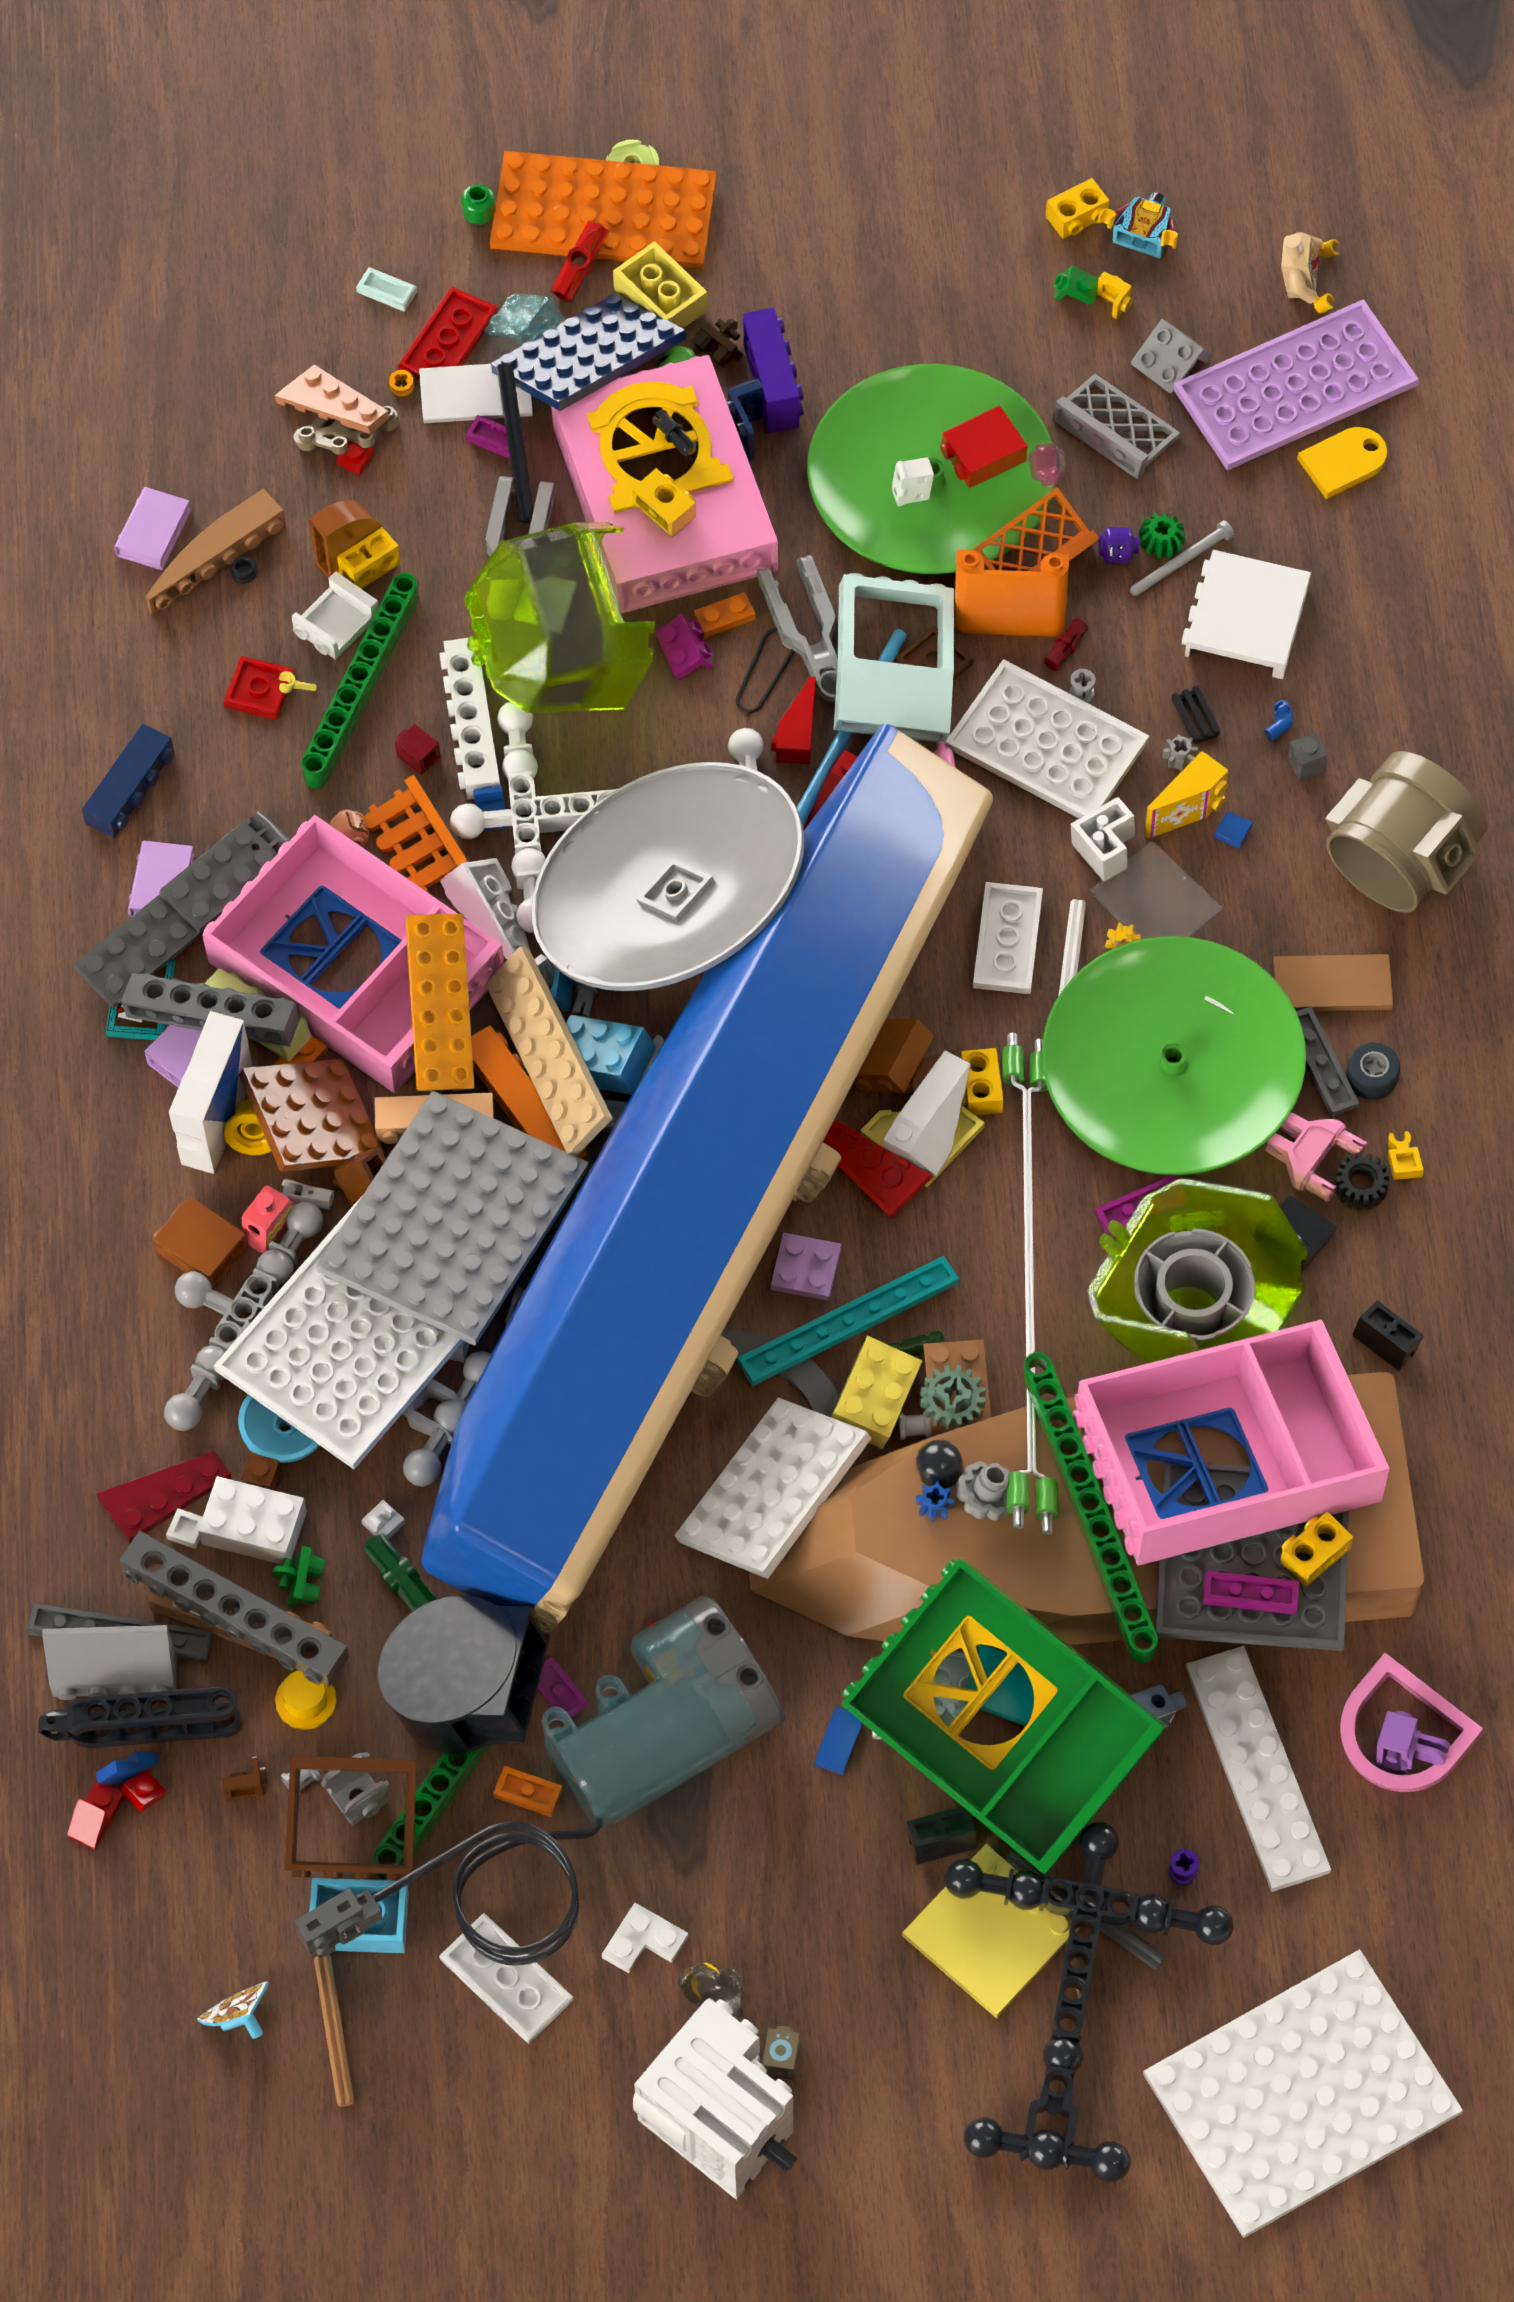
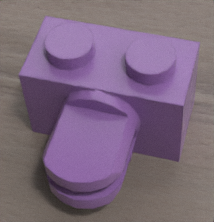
[1376,1711,1450,1775]

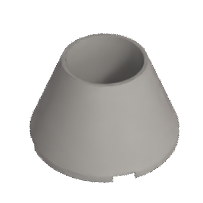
[1134,1228,1255,1344]

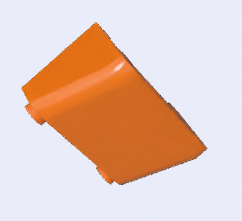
[954,549,1069,637]

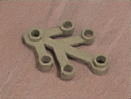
[293,406,399,454]

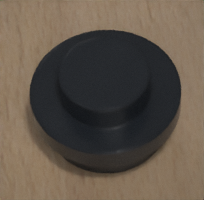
[230,556,258,584]

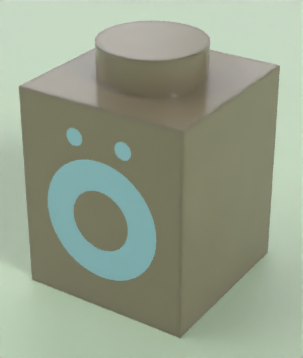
[762,2026,800,2079]

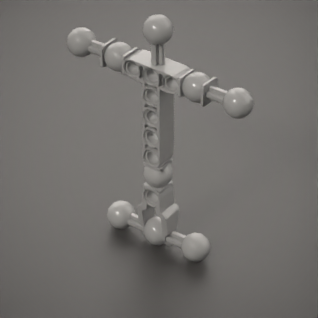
[164,1201,492,1487]

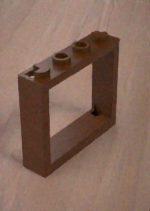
[285,1756,417,1881]

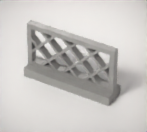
[1052,374,1180,479]

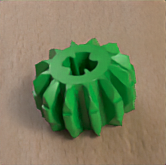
[1138,511,1186,560]

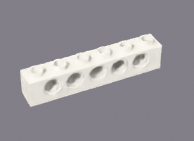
[439,637,500,800]

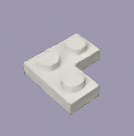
[602,1903,689,1973]

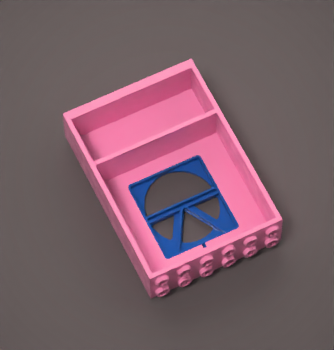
[203,814,504,1094]
[1072,1320,1390,1566]

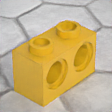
[1046,178,1109,239]
[337,527,401,589]
[961,1048,1003,1115]
[1280,1511,1353,1587]

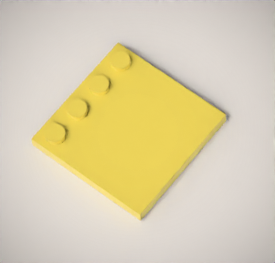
[902,1844,1080,2019]

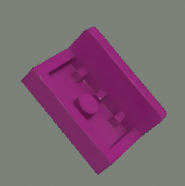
[655,614,714,680]

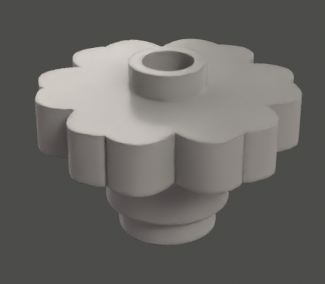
[956,1461,1010,1521]

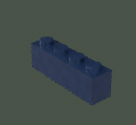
[82,723,175,838]

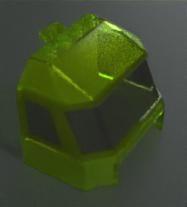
[464,522,655,713]

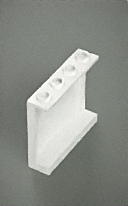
[1181,550,1311,679]

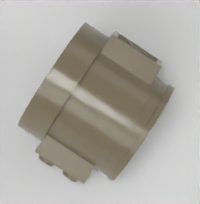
[1325,751,1488,913]

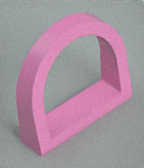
[1340,1653,1484,1792]

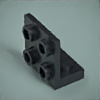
[1255,1195,1337,1272]

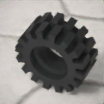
[1334,1153,1390,1211]

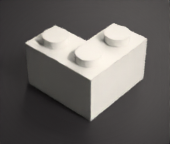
[1071,797,1135,882]

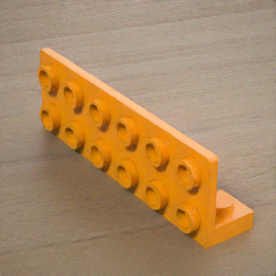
[406,913,474,1092]

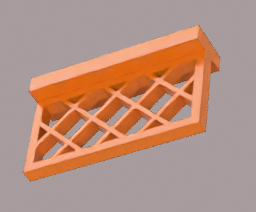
[972,487,1100,572]

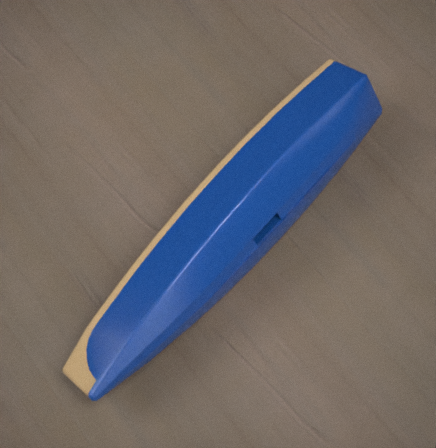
[421,724,993,1632]

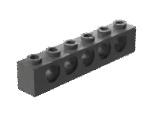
[121,973,301,1047]

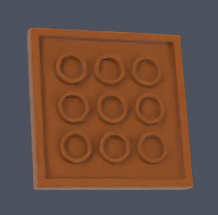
[239,1059,385,1172]

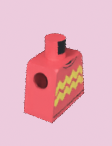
[242,1185,294,1254]

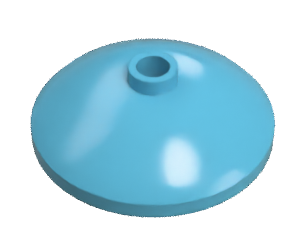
[238,1394,320,1463]

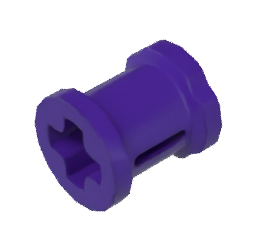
[1169,1849,1199,1886]

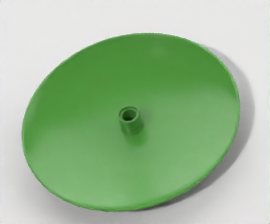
[807,364,1056,574]
[1042,936,1306,1175]

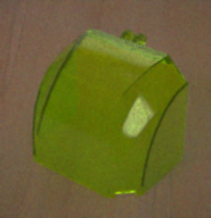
[1087,1178,1307,1363]

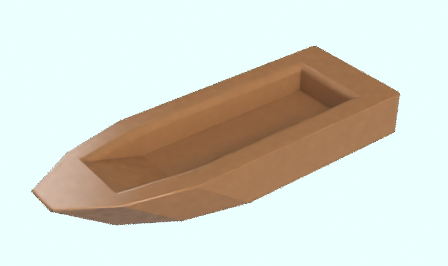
[749,1372,1424,1653]

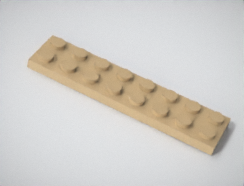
[487,946,613,1156]

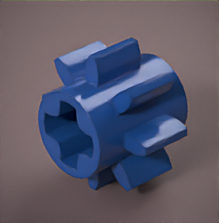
[916,1481,955,1523]

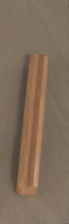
[314,1954,354,2107]

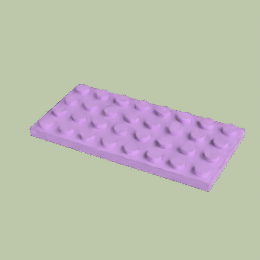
[1173,299,1419,471]

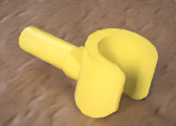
[279,671,317,693]

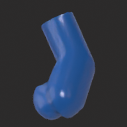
[1264,700,1293,741]

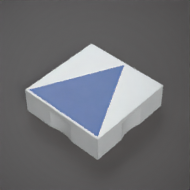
[169,1011,253,1174]

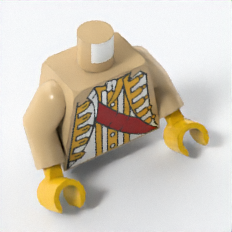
[1281,232,1339,314]

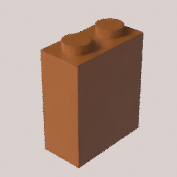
[854,1019,934,1094]
[153,1196,248,1289]

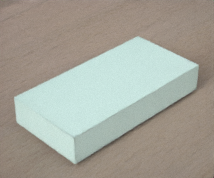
[356,267,417,312]

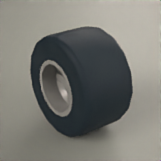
[1346,1042,1400,1100]

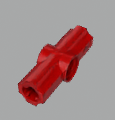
[550,220,609,303]

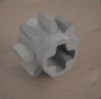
[1162,734,1198,771]

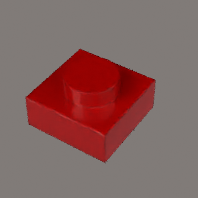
[336,441,375,475]
[121,1770,166,1812]

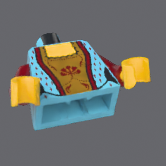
[1097,192,1179,258]

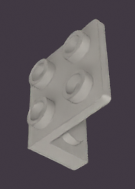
[1131,319,1213,394]

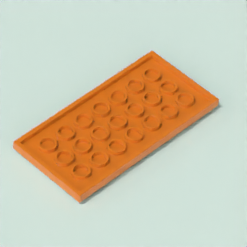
[490,151,717,269]

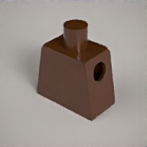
[332,1147,386,1207]

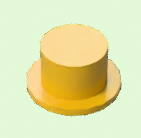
[223,1099,271,1155]
[275,1670,337,1730]

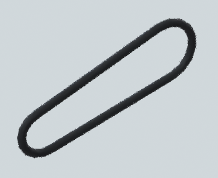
[735,628,795,713]

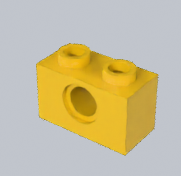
[632,468,696,537]

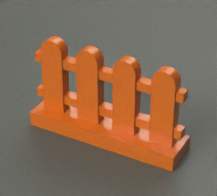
[364,775,468,893]

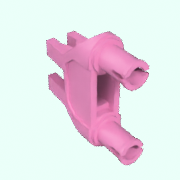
[1265,1112,1368,1202]

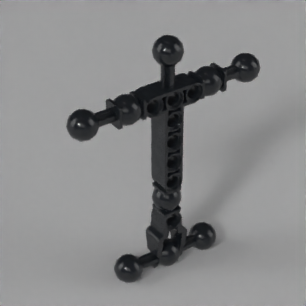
[944,1822,1234,2182]

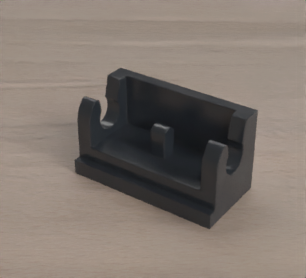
[1352,1300,1424,1371]
[906,1806,977,1865]

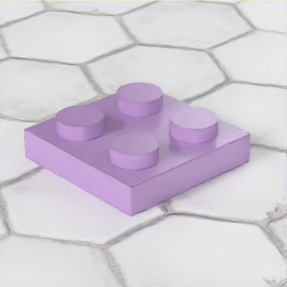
[771,1232,841,1301]

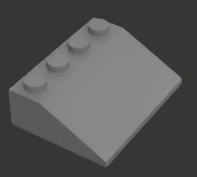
[42,1625,177,1700]

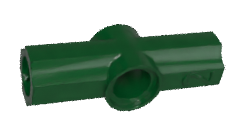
[362,1532,437,1612]

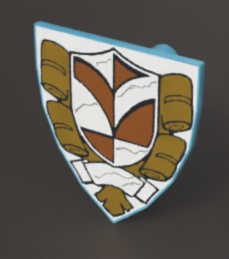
[197,1981,269,2039]

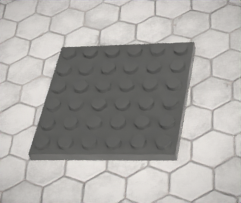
[1156,1462,1349,1651]

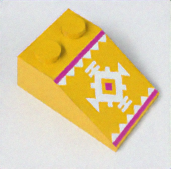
[1144,751,1229,839]

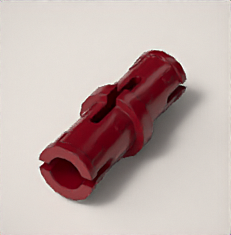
[1044,618,1088,671]

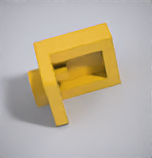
[1097,271,1133,319]

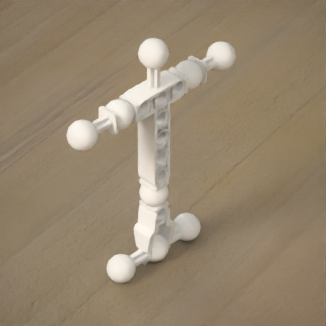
[450,701,764,934]

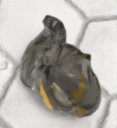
[678,1963,744,2017]

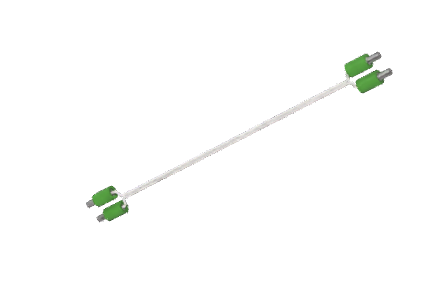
[1002,1033,1059,1535]

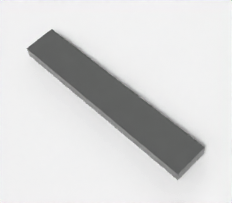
[27,1603,214,1663]

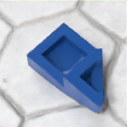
[96,1751,159,1785]

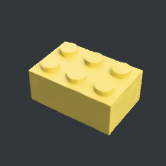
[613,241,708,328]
[831,1336,922,1449]

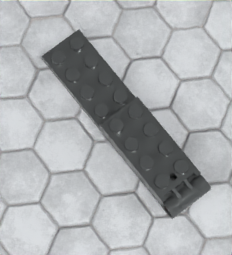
[73,810,291,1008]

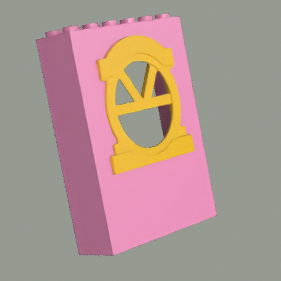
[551,355,778,614]

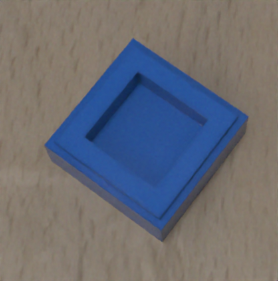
[1214,811,1253,849]

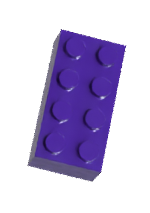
[742,307,804,434]

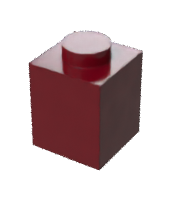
[395,723,441,775]

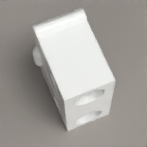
[891,457,934,506]

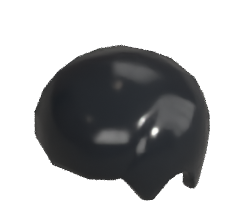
[916,1440,963,1489]

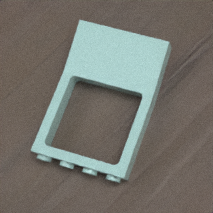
[833,573,954,743]

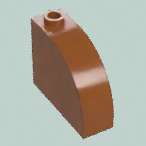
[309,500,385,578]

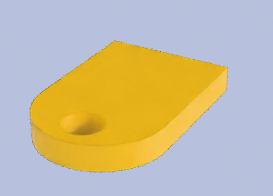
[1297,427,1387,499]

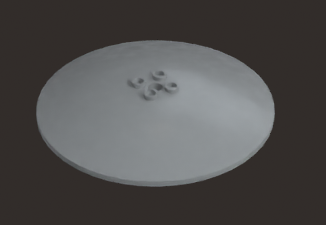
[531,762,804,991]

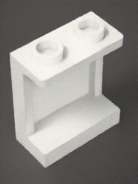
[292,571,379,660]

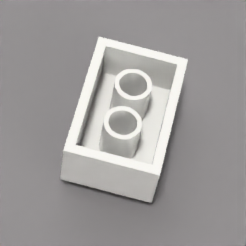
[198,1476,307,1565]

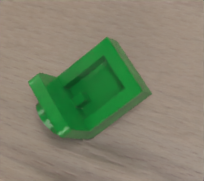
[1054,266,1099,305]

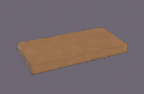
[1273,954,1393,1012]

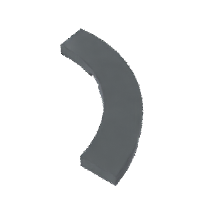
[721,1330,839,1417]

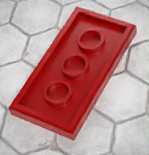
[397,286,499,380]

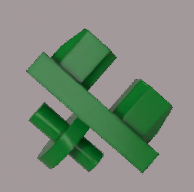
[272,1546,325,1608]

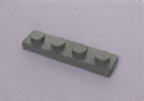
[1297,1007,1359,1118]

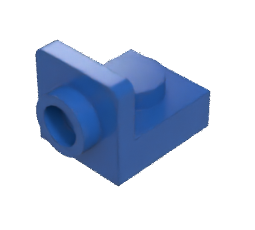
[474,786,508,831]

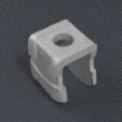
[321,1752,389,1826]

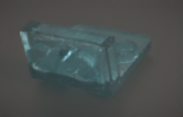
[485,294,565,346]

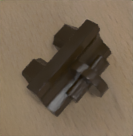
[692,318,743,367]

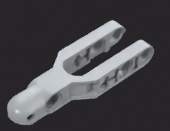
[485,476,555,622]
[757,555,838,702]

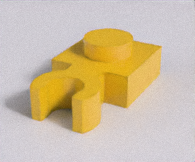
[1387,1131,1424,1180]

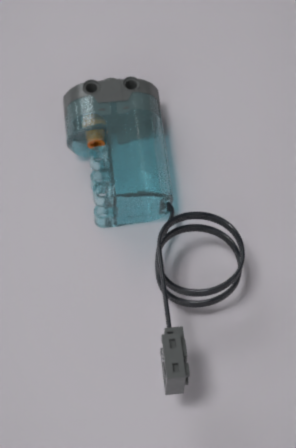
[294,1595,786,1966]

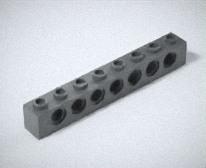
[119,1530,349,1687]

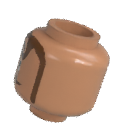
[330,809,370,848]

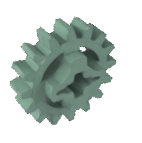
[920,1365,986,1430]

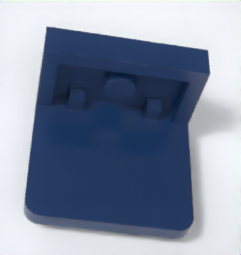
[727,379,763,461]

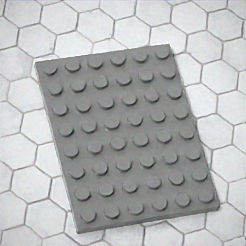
[317,1090,589,1346]

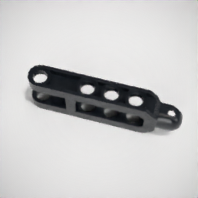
[38,1687,242,1748]

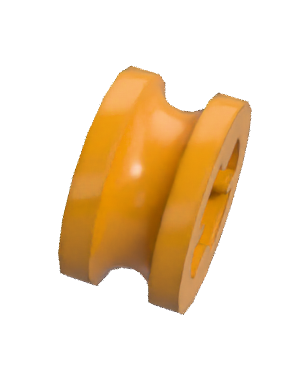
[389,370,414,397]

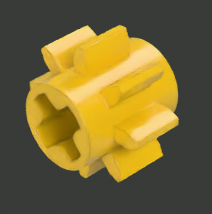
[1105,922,1141,949]

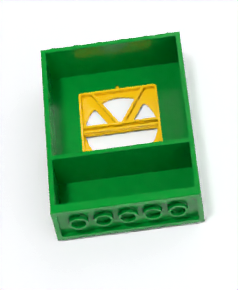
[841,1558,1168,1875]

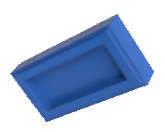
[814,1706,863,1775]

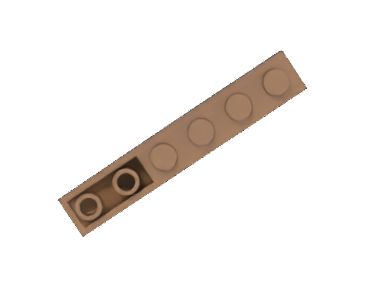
[146,488,286,615]

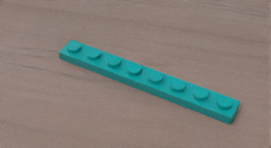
[737,1256,959,1387]

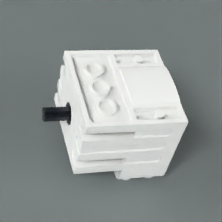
[633,1998,798,2200]

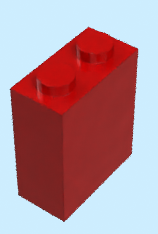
[940,405,1028,488]

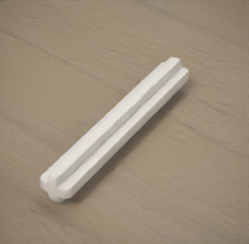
[1059,899,1086,995]

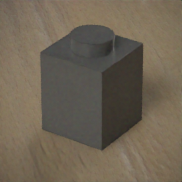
[1288,732,1328,782]

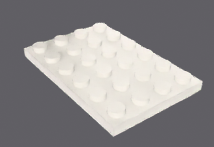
[945,659,1149,819]
[674,1398,872,1579]

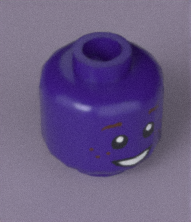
[1099,527,1139,563]

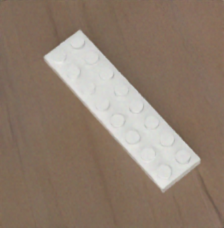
[1185,1646,1331,1892]

